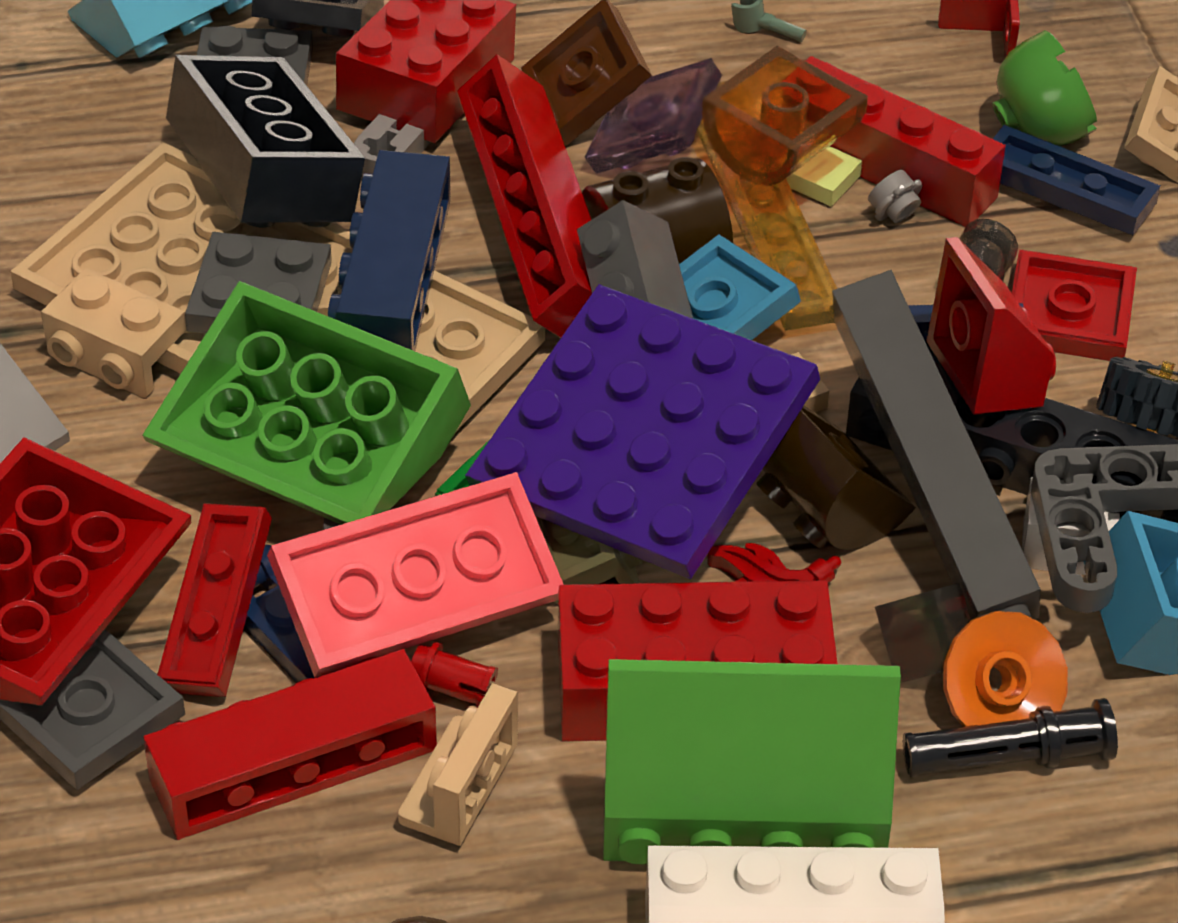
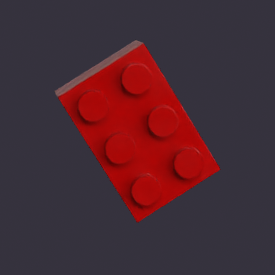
[336,0,517,143]

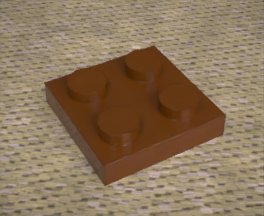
[521,0,652,146]

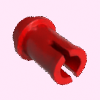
[411,642,498,708]

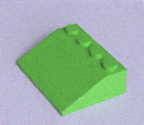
[142,281,471,525]
[603,659,901,864]

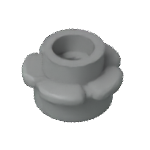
[868,170,922,223]

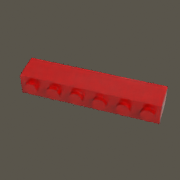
[457,54,592,338]

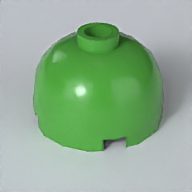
[992,30,1097,147]

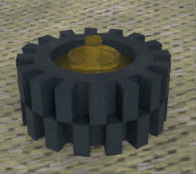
[1096,357,1178,438]

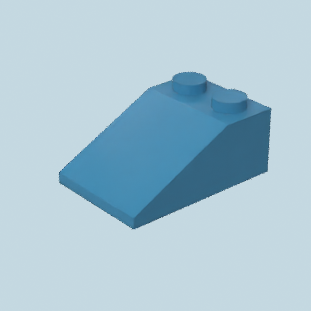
[1083,511,1178,675]

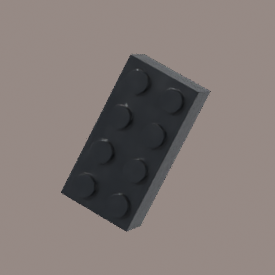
[166,55,365,228]

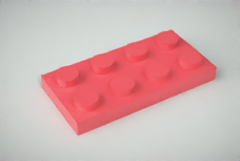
[267,472,564,678]

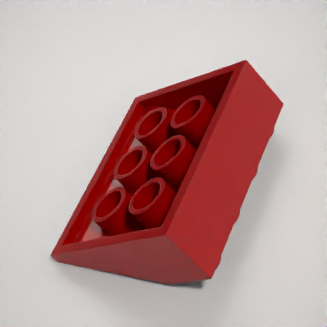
[0,437,191,705]

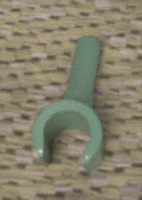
[731,0,807,42]

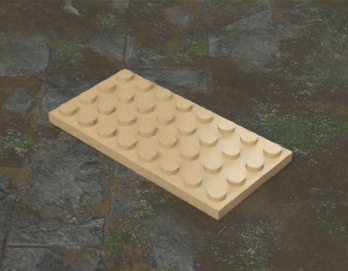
[10,142,545,431]

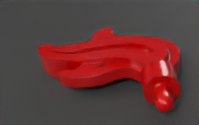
[707,543,842,583]

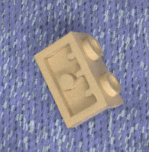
[398,683,518,846]

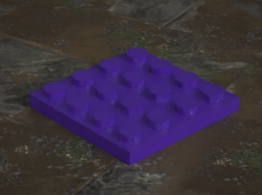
[465,284,820,580]

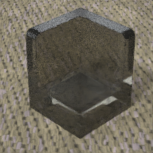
[875,583,971,683]

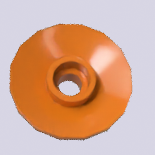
[943,611,1068,727]

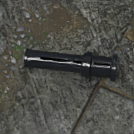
[902,698,1118,778]

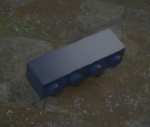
[328,150,451,351]

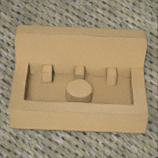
[1124,66,1178,183]
[41,268,187,398]

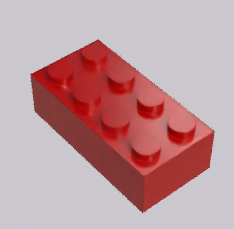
[558,580,838,741]

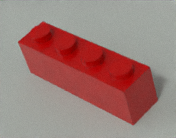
[775,56,1006,228]
[143,649,437,840]

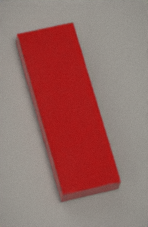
[157,503,272,697]

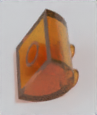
[702,46,868,186]

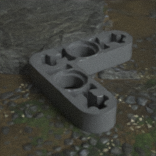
[1031,444,1178,613]

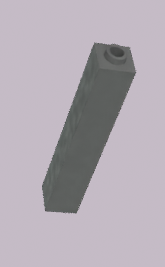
[832,270,1041,621]

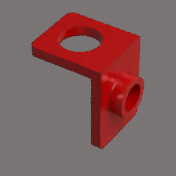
[938,0,1020,58]

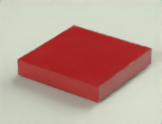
[1012,249,1137,361]

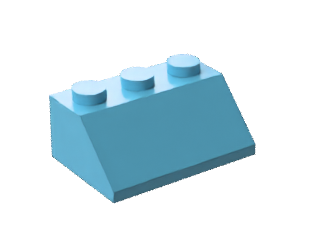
[67,0,252,58]

